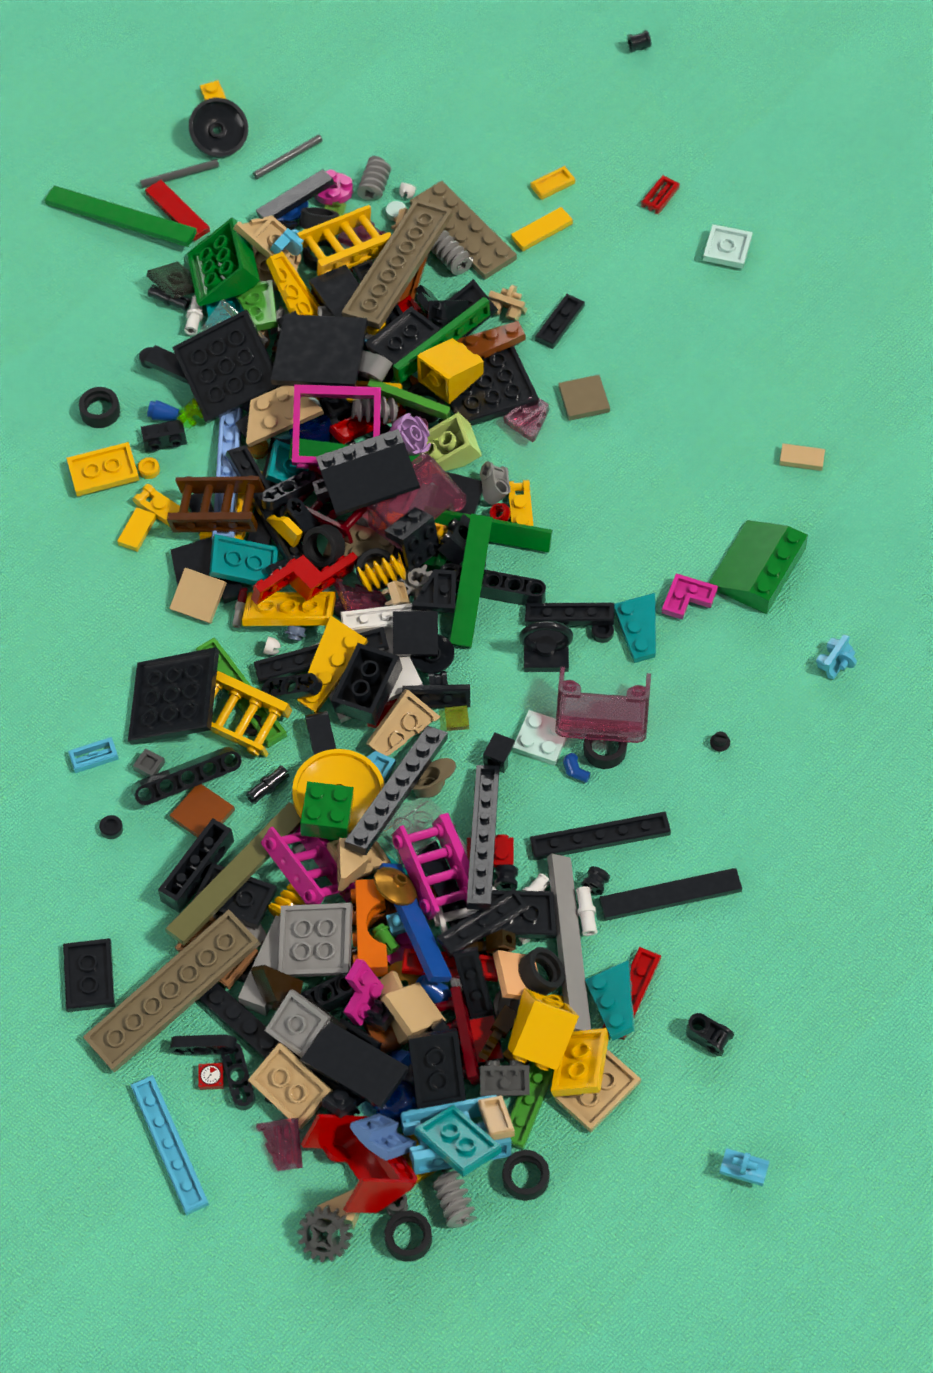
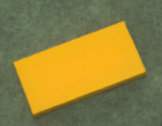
[242,592,336,626]

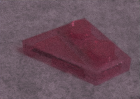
[334,578,387,611]

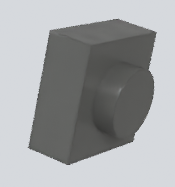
[133,748,165,777]

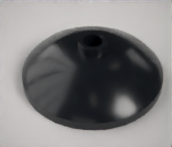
[188,98,248,158]

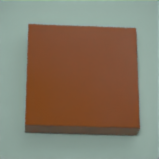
[169,784,235,838]

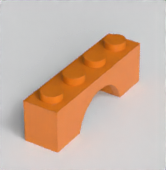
[351,879,388,977]

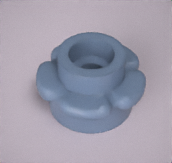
[284,626,306,641]

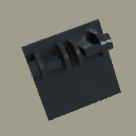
[427,300,468,338]

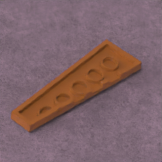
[408,321,526,386]

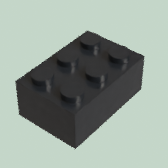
[331,643,403,726]

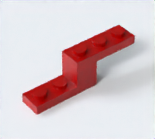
[251,552,359,605]

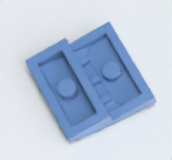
[350,1113,417,1161]

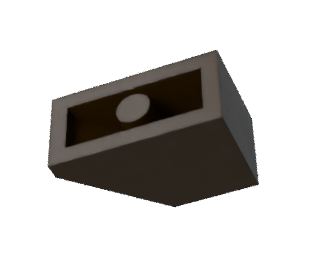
[251,965,304,1011]

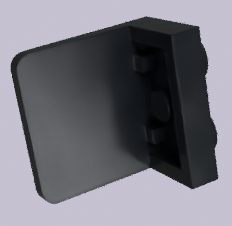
[384,507,439,572]

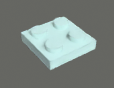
[703,224,753,269]
[513,710,571,766]

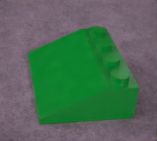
[187,217,260,306]
[709,520,808,614]

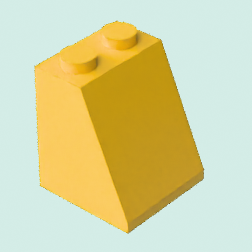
[417,338,484,404]
[508,988,579,1071]

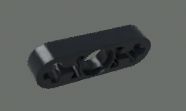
[260,471,316,510]
[262,673,323,700]
[169,1034,237,1056]
[221,1043,255,1110]

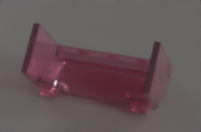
[555,667,651,743]

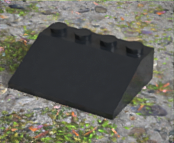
[316,429,420,516]

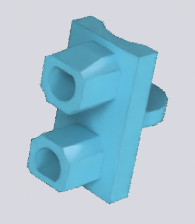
[816,634,857,680]
[719,1148,770,1186]

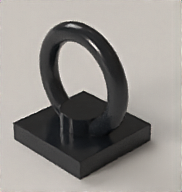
[519,621,573,672]

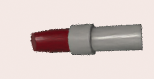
[232,588,248,628]

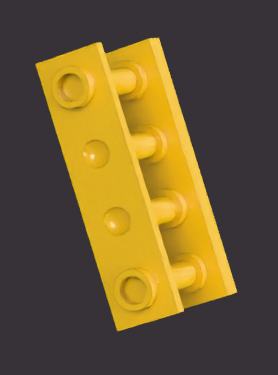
[297,205,392,276]
[210,671,292,758]

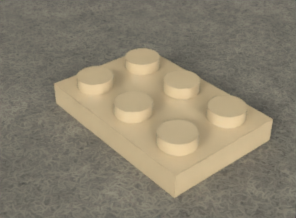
[248,1043,333,1129]
[555,1049,641,1133]

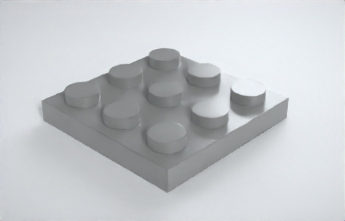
[278,903,353,977]

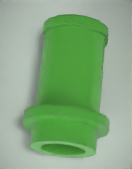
[372,923,400,955]

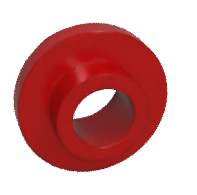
[489,503,511,521]

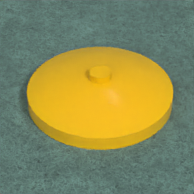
[292,749,385,835]

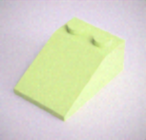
[417,412,482,478]

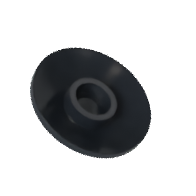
[410,634,455,673]

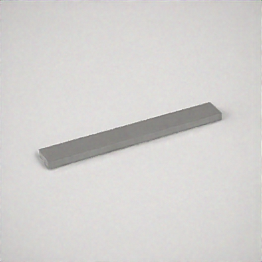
[547,854,591,1031]

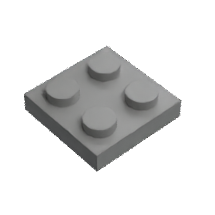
[265,990,331,1058]

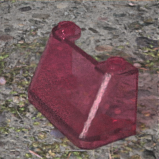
[367,453,466,552]

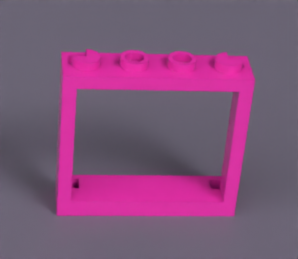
[292,385,381,469]

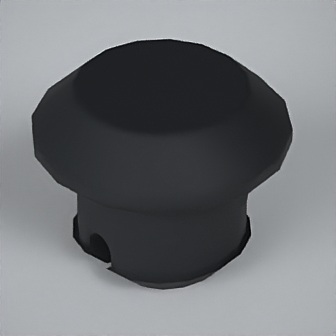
[710,731,730,751]

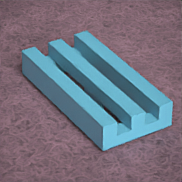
[68,737,119,773]

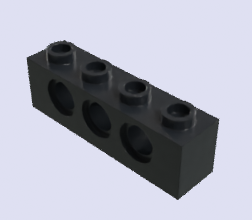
[158,818,234,913]

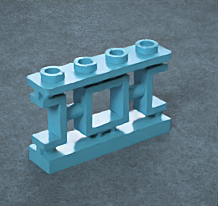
[401,1095,512,1175]

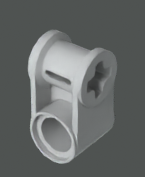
[480,461,511,505]

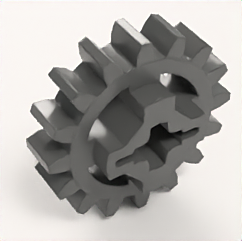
[297,1205,353,1262]

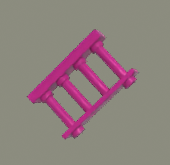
[392,813,469,920]
[261,825,356,905]

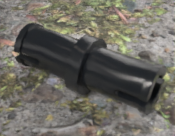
[148,284,191,311]
[246,765,289,805]

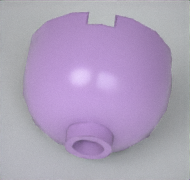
[389,413,431,456]

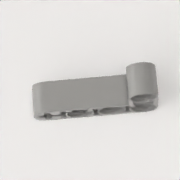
[358,351,393,382]

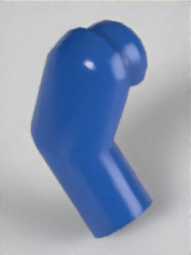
[563,753,591,783]

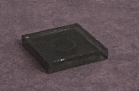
[146,261,195,299]

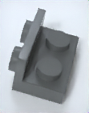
[480,1060,530,1096]

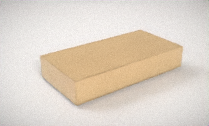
[779,444,825,471]
[478,1095,515,1140]

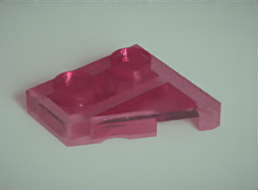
[504,395,549,443]
[256,1118,303,1171]

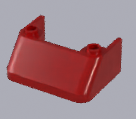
[301,1114,418,1213]

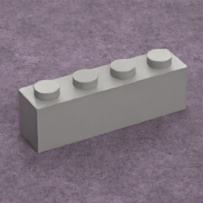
[238,915,280,1016]

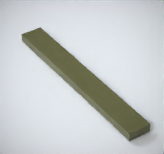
[165,802,301,945]

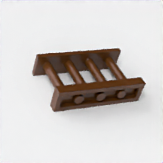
[167,475,265,532]

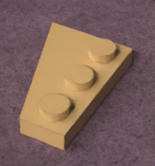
[365,689,440,756]

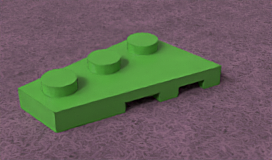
[235,280,278,331]

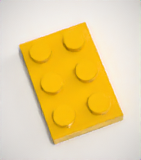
[66,442,139,496]
[551,1028,609,1097]

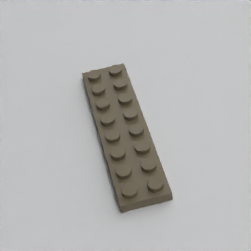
[342,199,453,330]
[83,910,260,1073]

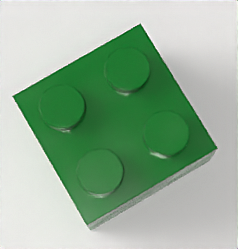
[301,781,354,840]

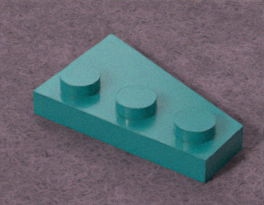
[615,593,656,663]
[585,960,635,1041]

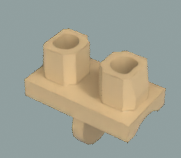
[488,285,527,322]

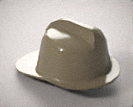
[412,758,456,799]

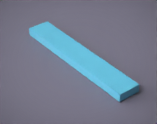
[131,1075,209,1215]

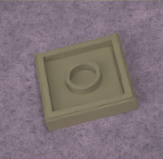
[558,375,610,421]

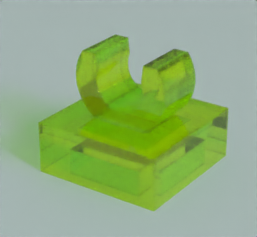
[177,398,203,426]

